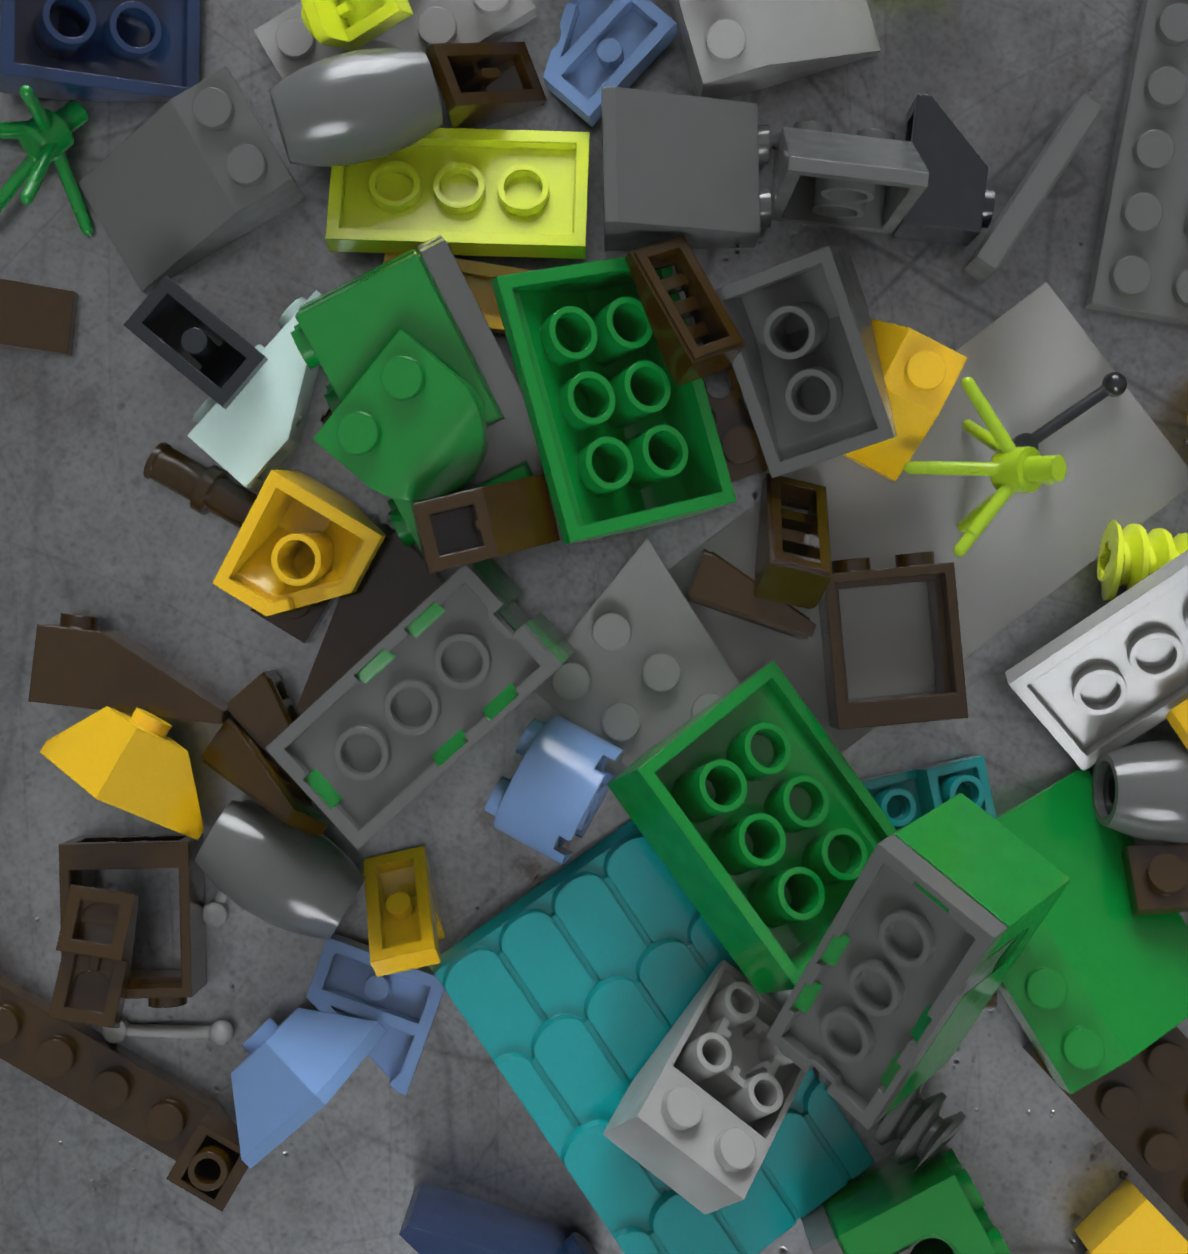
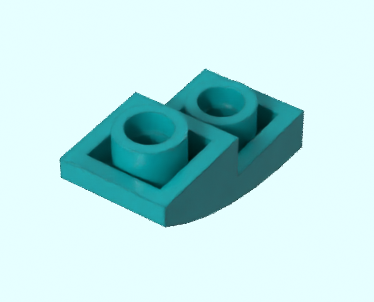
[860,755,997,831]

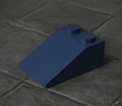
[0,0,201,103]
[399,1181,598,1254]

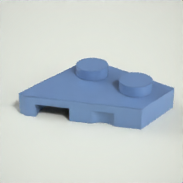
[306,933,444,1095]

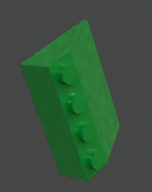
[491,256,737,545]
[606,660,897,994]
[994,768,1188,1094]

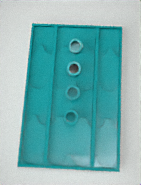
[429,819,875,1254]

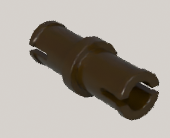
[143,442,258,528]

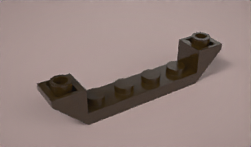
[0,975,248,1212]

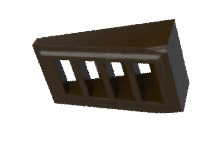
[625,235,746,386]
[755,473,832,609]
[685,549,816,640]
[227,670,312,802]
[201,718,328,837]

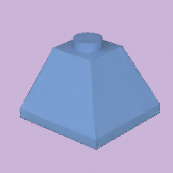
[231,1008,387,1169]

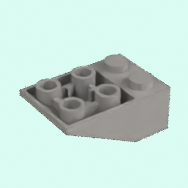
[602,960,806,1214]

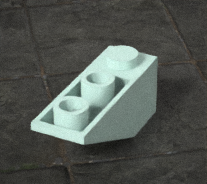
[187,290,322,492]

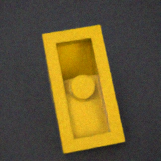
[363,845,445,977]

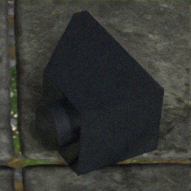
[892,94,995,246]
[124,275,268,410]

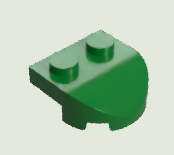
[313,329,488,501]

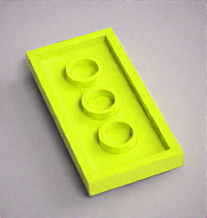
[325,128,590,259]

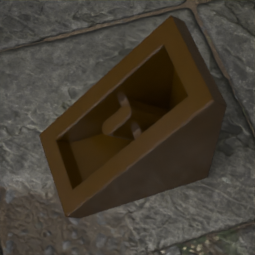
[425,42,547,129]

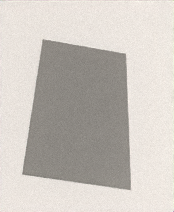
[668,281,1188,753]

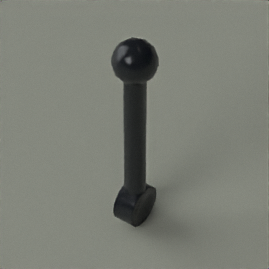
[1012,372,1127,450]

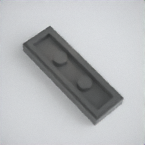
[963,94,1103,282]

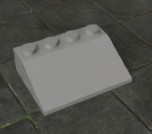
[667,0,881,99]

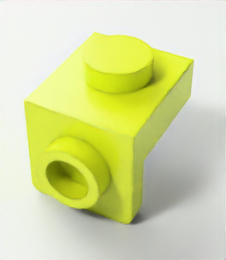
[300,0,413,51]

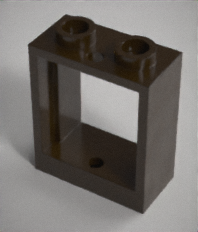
[818,551,968,730]
[59,834,207,1008]

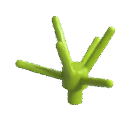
[903,376,1067,557]

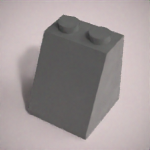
[601,87,772,251]

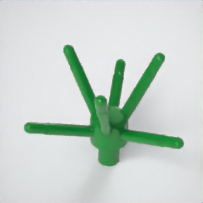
[0,85,94,236]

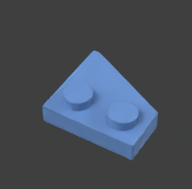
[543,0,679,127]

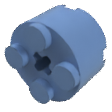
[485,714,624,865]

